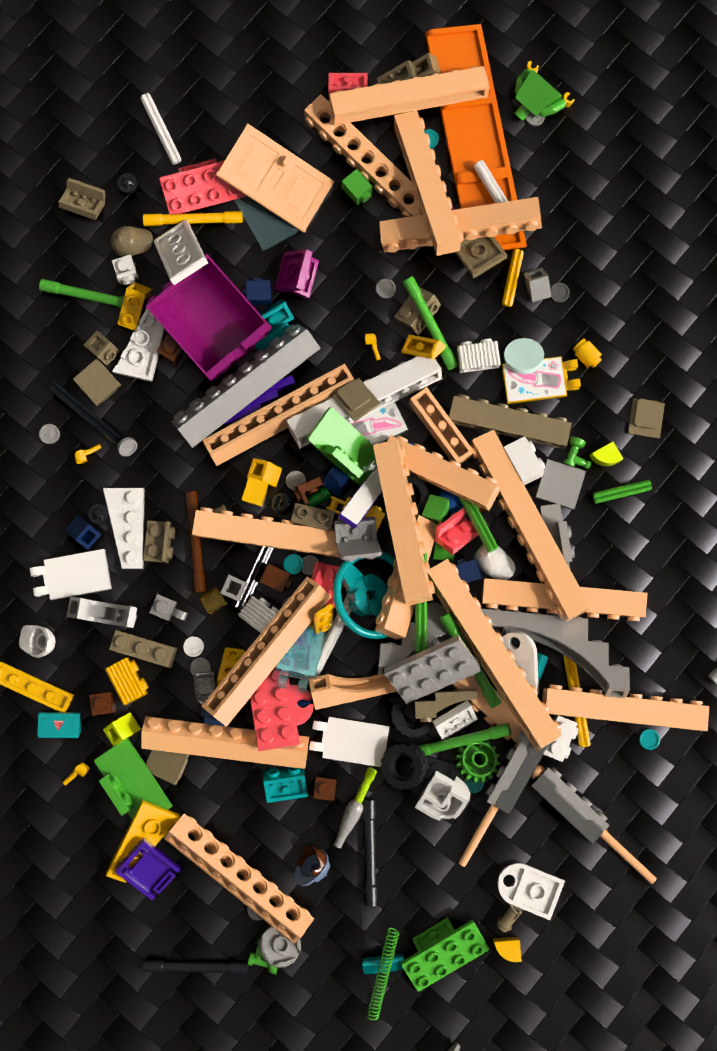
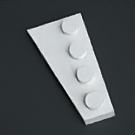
[112,308,166,382]
[103,488,145,569]

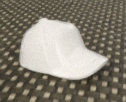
[474,545,515,580]
[19,625,56,658]

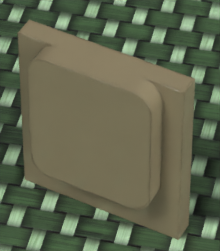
[73,358,121,406]
[333,378,381,422]
[628,398,665,439]
[146,750,189,785]

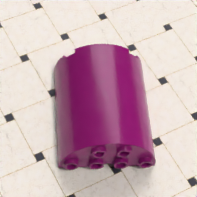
[145,254,272,381]

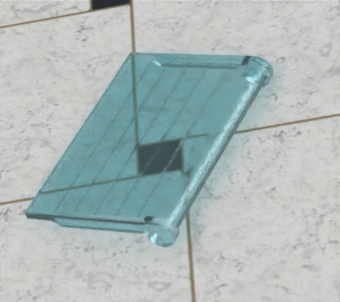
[235,195,298,251]

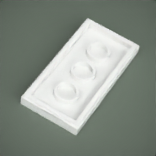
[154,220,208,285]

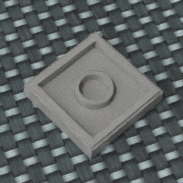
[535,459,586,510]

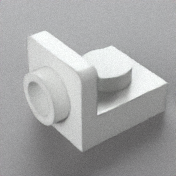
[112,255,139,285]

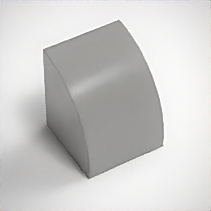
[523,268,551,302]
[220,575,248,602]

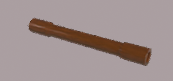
[185,491,206,593]

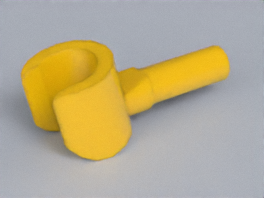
[365,333,381,361]
[75,444,101,464]
[63,763,90,786]

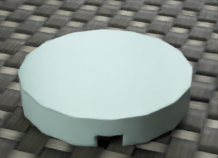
[504,338,544,374]

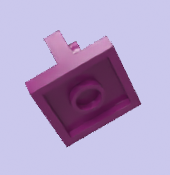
[274,249,319,298]

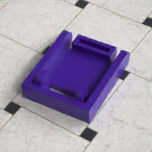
[115,837,181,900]

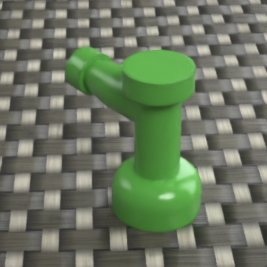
[563,436,591,469]
[248,939,278,975]

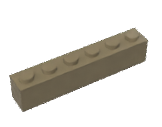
[449,394,572,449]

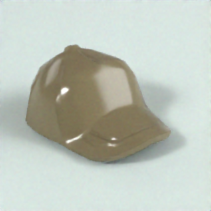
[111,226,153,257]

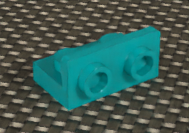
[263,767,308,803]

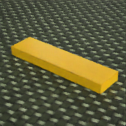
[0,661,74,712]

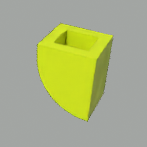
[589,442,623,466]
[103,712,141,746]

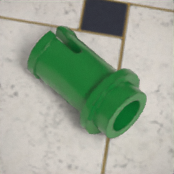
[307,487,331,507]

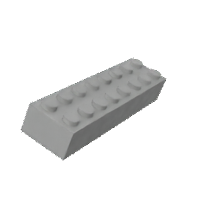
[171,324,320,448]

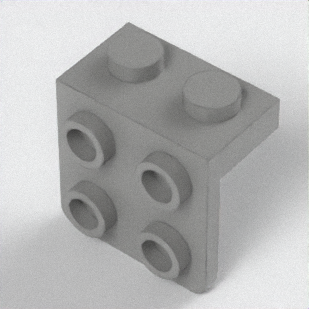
[334,517,382,562]

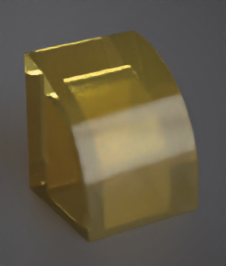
[199,586,228,614]

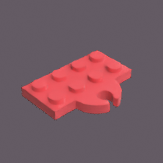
[250,668,314,751]

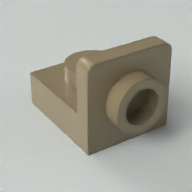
[84,331,120,366]

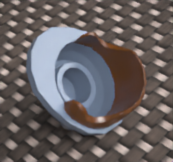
[294,846,330,886]

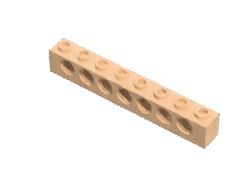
[304,94,423,218]
[165,814,314,944]

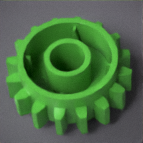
[454,740,500,784]

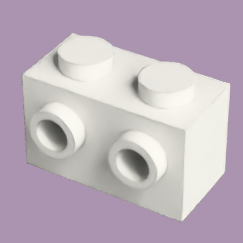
[504,436,545,485]
[544,715,578,762]

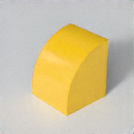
[247,458,282,487]
[242,477,268,507]
[493,937,521,962]

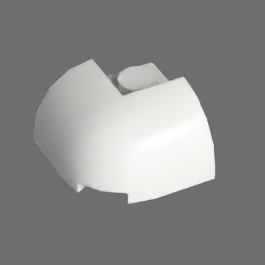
[415,771,470,821]

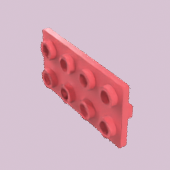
[160,159,246,214]

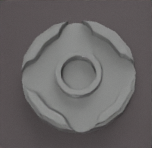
[259,926,301,968]

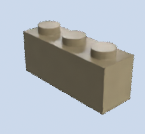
[109,630,177,668]

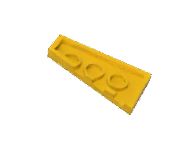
[106,800,181,883]

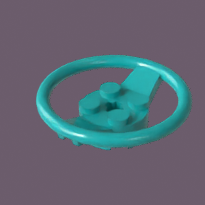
[333,551,395,639]

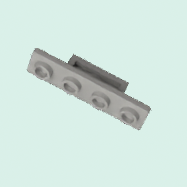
[540,504,575,568]

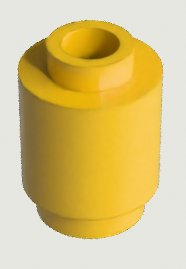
[572,339,602,368]

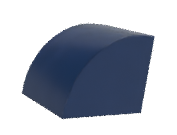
[322,466,351,499]
[65,515,101,549]

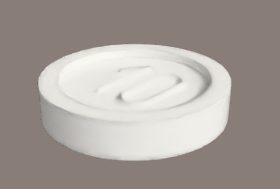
[183,637,204,657]

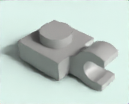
[149,594,188,621]

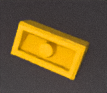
[401,335,446,360]

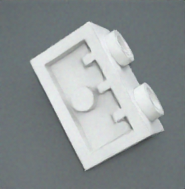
[432,700,478,740]

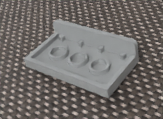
[384,635,480,704]

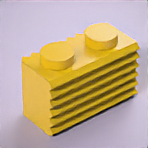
[105,657,149,706]

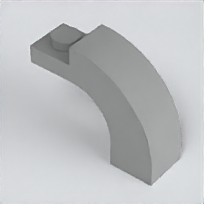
[66,597,137,628]

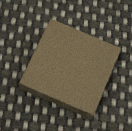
[454,237,507,278]

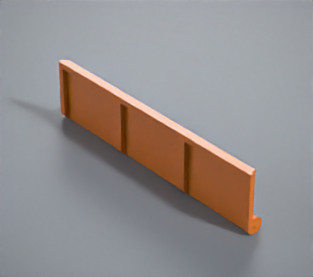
[425,24,527,250]

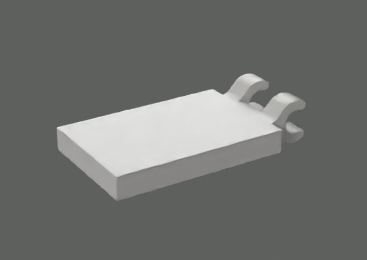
[30,549,112,600]
[309,717,389,767]

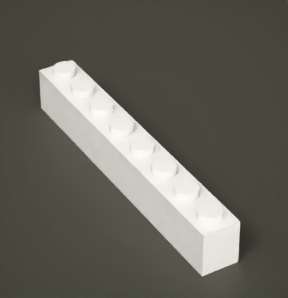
[287,356,442,448]

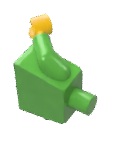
[514,61,575,121]

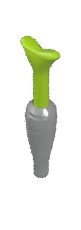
[334,767,377,848]

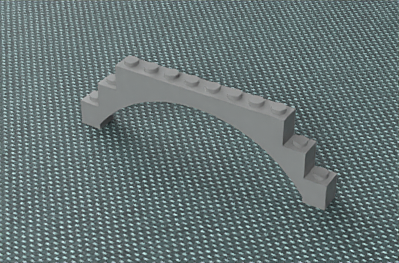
[378,602,630,699]

